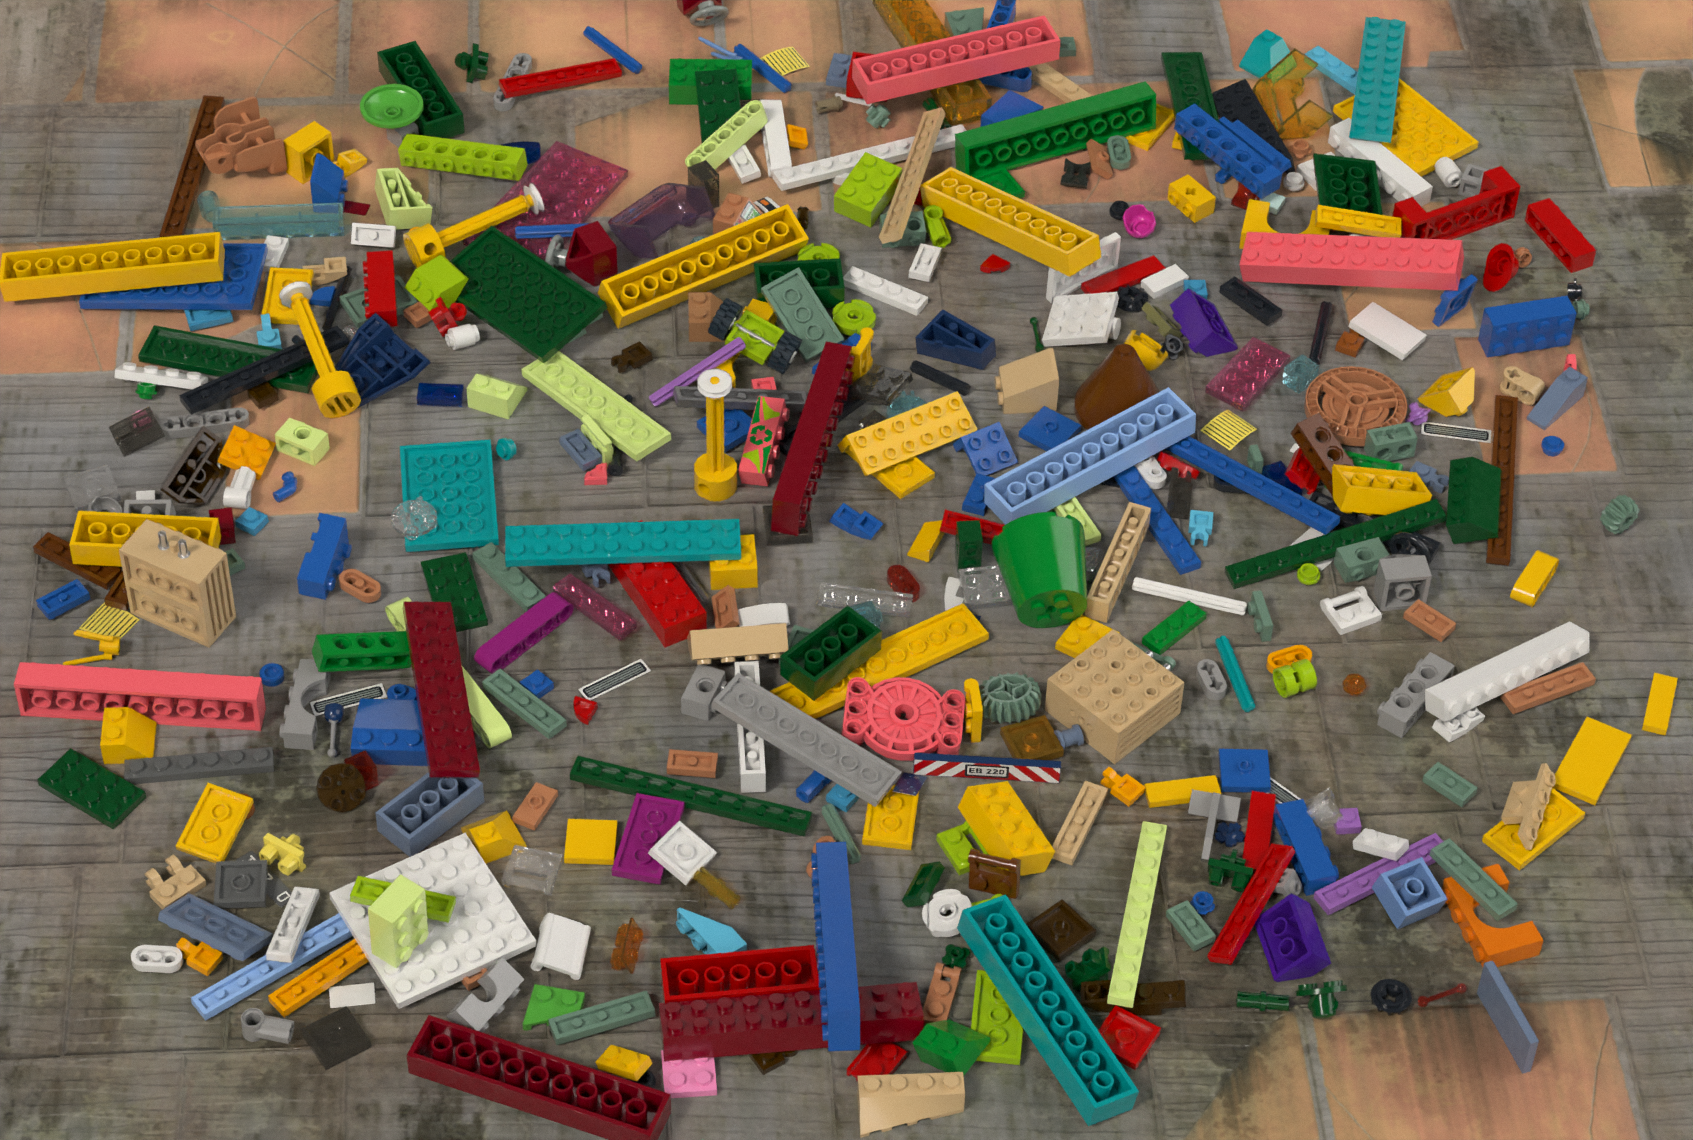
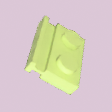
[580,415,614,467]

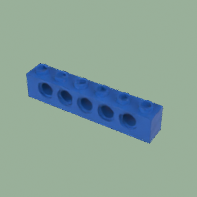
[1174,104,1283,199]

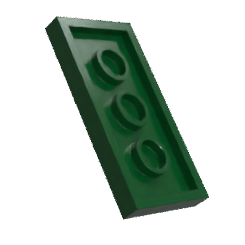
[695,69,744,145]
[421,552,488,632]
[37,748,146,830]

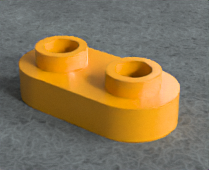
[1266,645,1312,674]

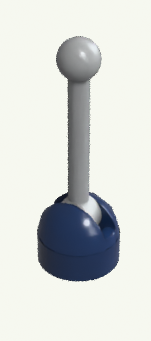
[324,703,344,758]

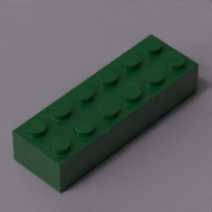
[377,41,465,138]

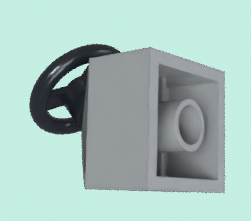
[1373,532,1432,611]

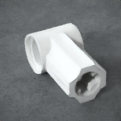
[223,466,256,510]

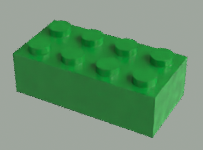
[669,58,752,105]

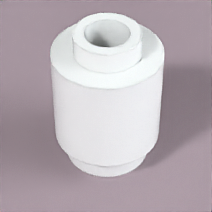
[1435,157,1463,188]
[445,324,480,350]

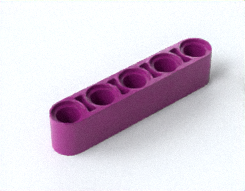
[474,592,574,674]

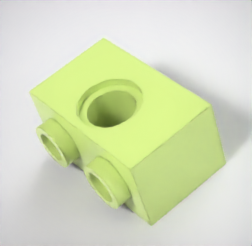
[275,418,330,466]

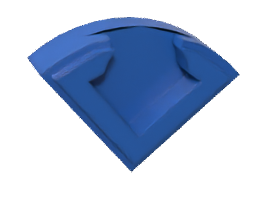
[309,286,336,307]

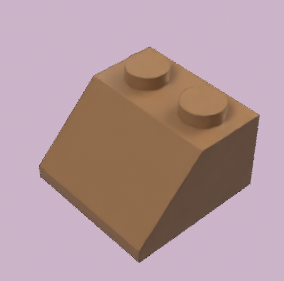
[688,292,733,342]

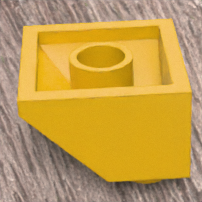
[1418,367,1475,417]
[461,810,527,864]

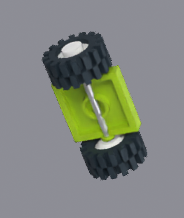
[708,298,802,374]

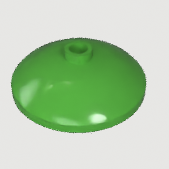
[360,84,423,129]

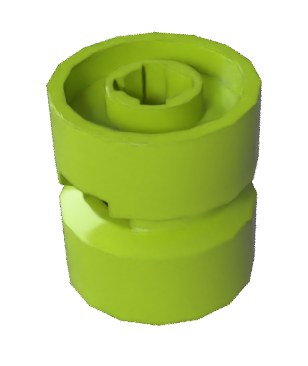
[1273,659,1317,698]

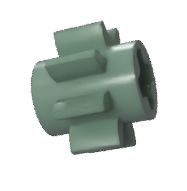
[866,103,891,129]

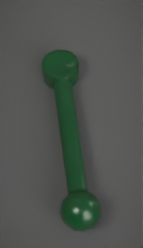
[1030,317,1044,353]

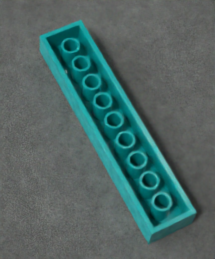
[957,894,1139,1126]

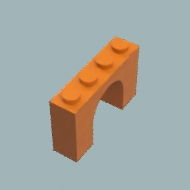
[1442,864,1543,967]

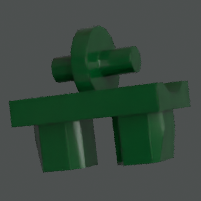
[455,43,489,83]
[1207,849,1254,893]
[1065,946,1111,991]

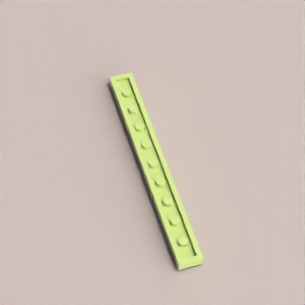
[1107,821,1167,1008]

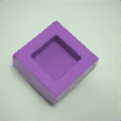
[1332,808,1362,834]

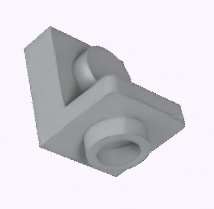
[1272,868,1302,897]

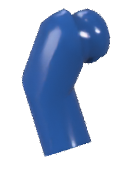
[273,471,298,502]

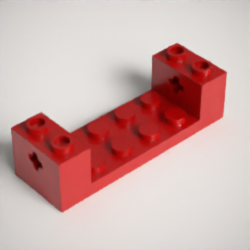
[1392,166,1520,240]

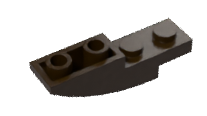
[1081,980,1186,1016]

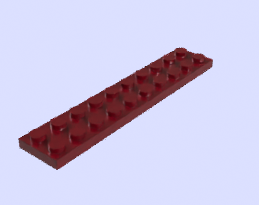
[403,601,480,777]

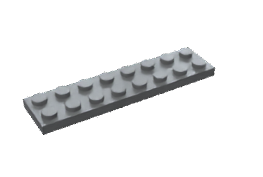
[711,673,902,807]

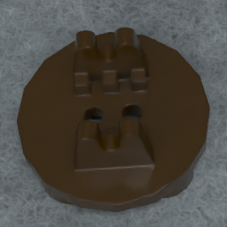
[316,763,366,813]

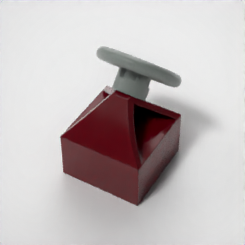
[677,0,729,26]
[545,221,618,287]

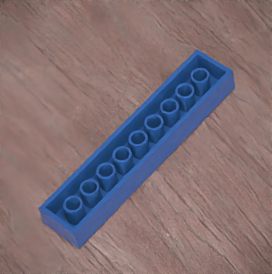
[811,842,860,1051]

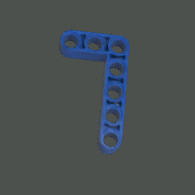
[975,0,1032,92]

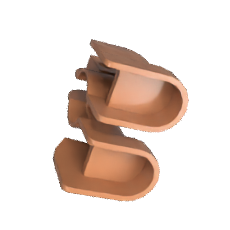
[195,96,287,174]

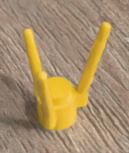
[63,629,121,665]

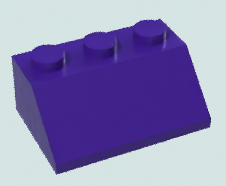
[1170,288,1238,357]
[1255,893,1331,982]

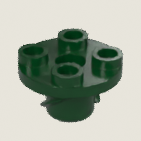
[1295,980,1347,1020]

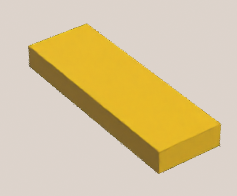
[1642,673,1678,736]
[1144,775,1221,808]

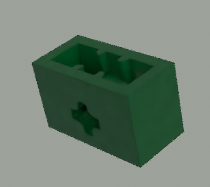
[955,520,983,573]

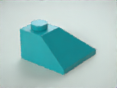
[1239,29,1296,85]

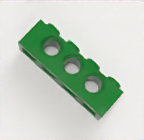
[311,631,411,672]

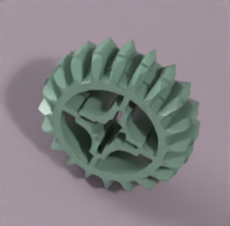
[979,672,1042,724]

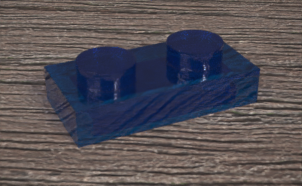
[417,383,464,407]
[1262,461,1303,496]

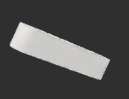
[759,99,792,177]

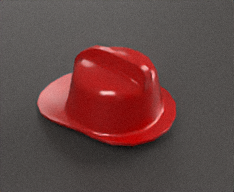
[1483,243,1519,292]

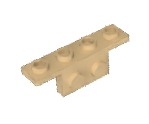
[1501,763,1555,850]

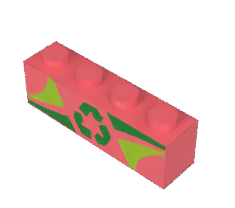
[738,396,790,486]

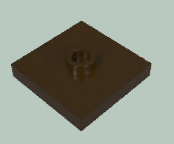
[1026,899,1096,962]

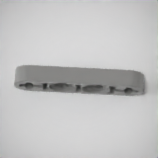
[493,53,532,111]
[160,408,250,439]

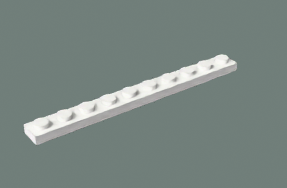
[773,124,967,191]

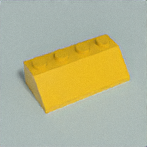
[1332,464,1432,516]

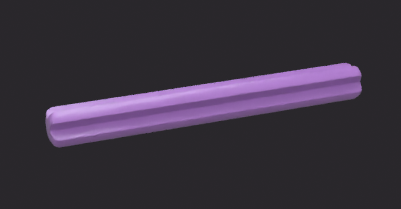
[649,337,746,407]

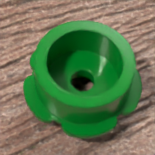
[135,382,157,399]

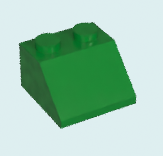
[912,1019,991,1077]

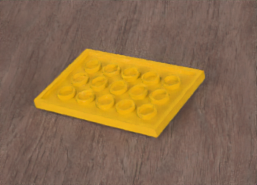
[1333,78,1479,177]

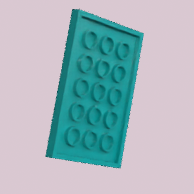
[400,439,499,552]

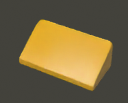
[907,520,945,563]

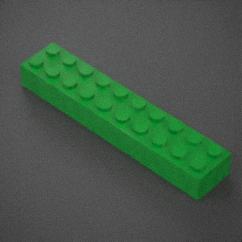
[955,81,1156,177]

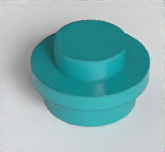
[496,438,517,460]

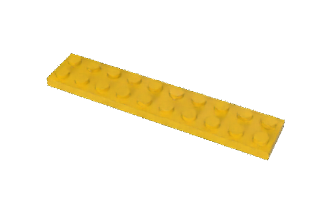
[769,603,989,719]

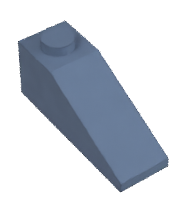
[1527,367,1588,430]

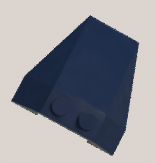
[335,313,431,409]

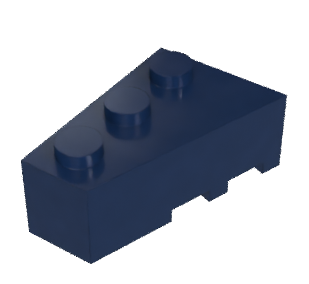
[915,309,996,370]

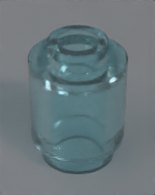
[197,191,222,222]

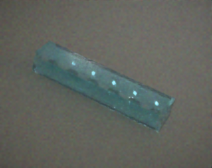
[213,203,345,240]

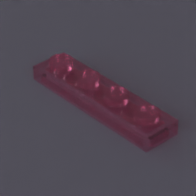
[553,574,637,641]

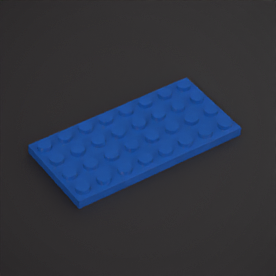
[79,243,268,310]

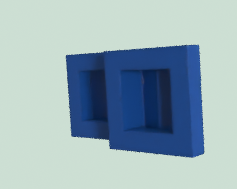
[829,503,883,540]

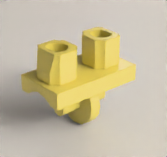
[259,833,306,876]

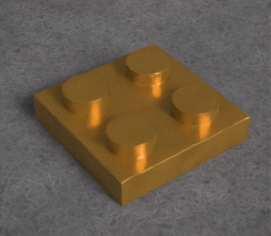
[1000,715,1064,760]

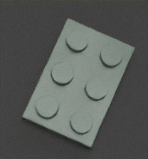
[339,275,417,329]

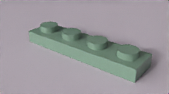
[472,543,546,612]
[482,669,567,739]
[1429,838,1518,921]
[548,990,655,1045]

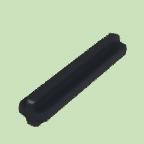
[910,360,970,396]

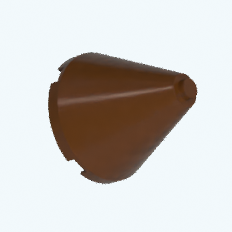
[1074,344,1160,430]

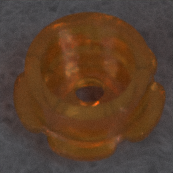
[1343,673,1366,695]

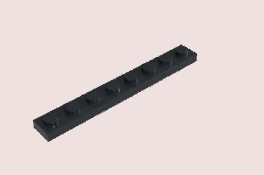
[179,326,349,415]

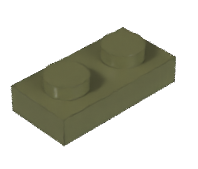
[1142,302,1182,338]

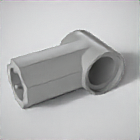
[241,1008,295,1044]

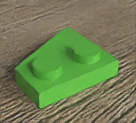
[523,984,585,1031]

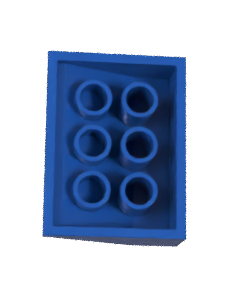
[351,698,428,766]

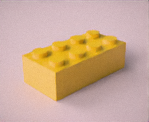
[958,781,1055,876]

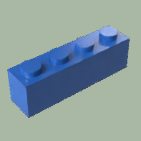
[1273,799,1339,896]

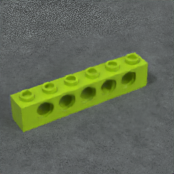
[398,134,528,181]

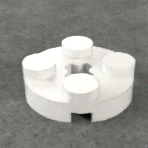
[922,889,972,937]

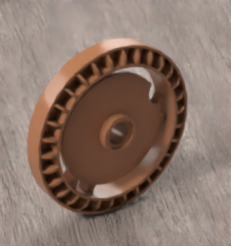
[1304,366,1407,447]

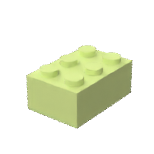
[368,874,429,968]

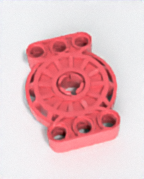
[841,677,965,761]

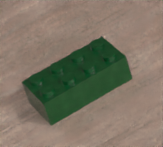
[754,258,845,308]
[780,605,882,701]

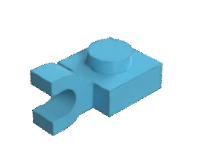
[256,314,282,349]

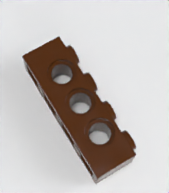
[1290,413,1354,497]

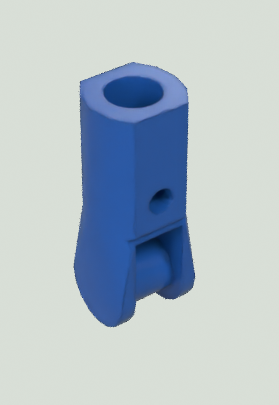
[796,770,832,803]

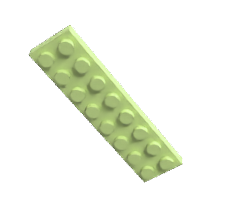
[521,351,671,461]

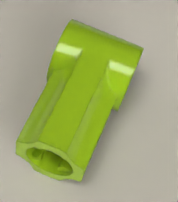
[923,205,951,248]

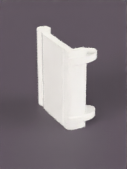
[531,913,591,980]

